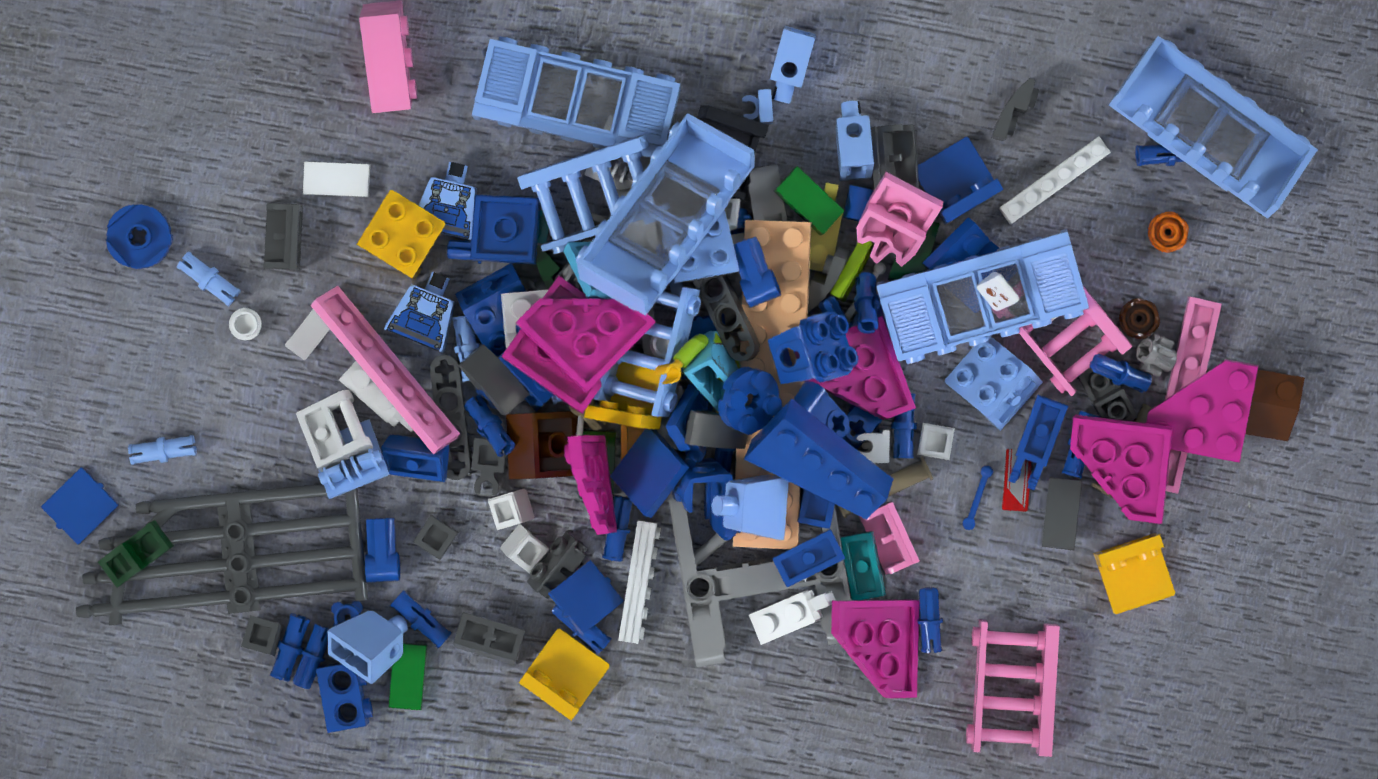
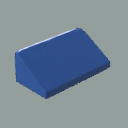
[381,435,450,482]

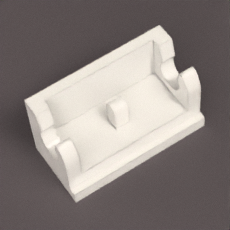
[856,429,890,463]

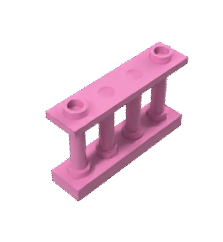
[991,281,1132,396]
[966,620,1060,757]

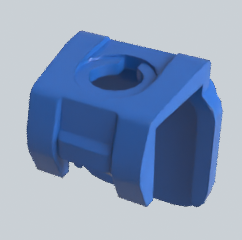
[767,312,858,384]
[671,458,741,541]

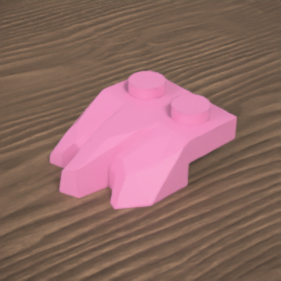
[856,172,943,267]

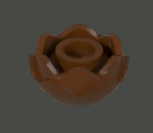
[1119,298,1160,339]

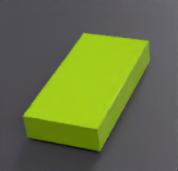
[830,241,874,302]

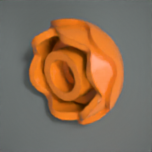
[1148,212,1189,253]

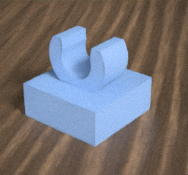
[742,89,773,125]

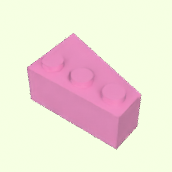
[359,0,417,113]

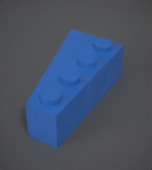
[744,399,893,519]

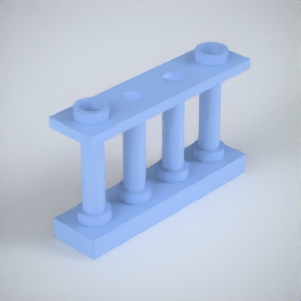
[517,134,670,254]
[593,287,701,417]

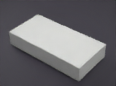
[303,162,370,197]

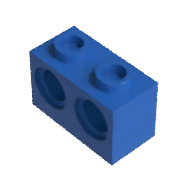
[316,663,373,733]

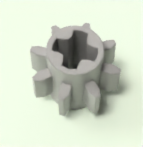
[1136,334,1177,377]

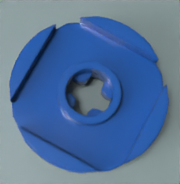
[106,204,173,269]
[718,367,782,435]

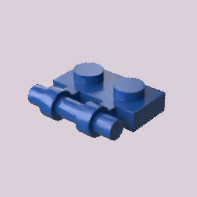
[665,384,713,468]

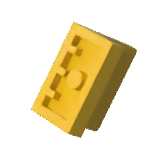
[357,190,446,280]
[584,362,662,430]
[1093,533,1175,614]
[519,628,610,721]

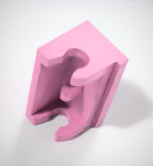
[859,501,920,575]

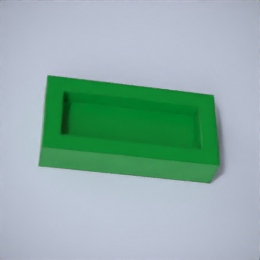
[774,166,844,235]
[389,643,427,710]

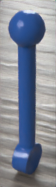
[962,465,993,530]

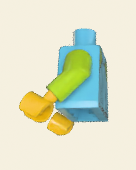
[655,331,741,413]

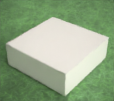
[917,423,955,460]

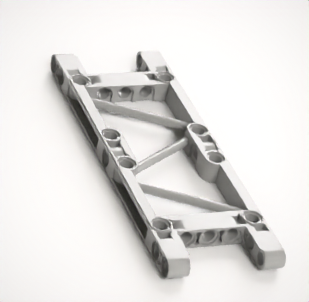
[617,164,850,668]

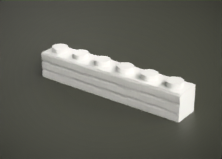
[998,136,1111,225]
[618,520,661,644]

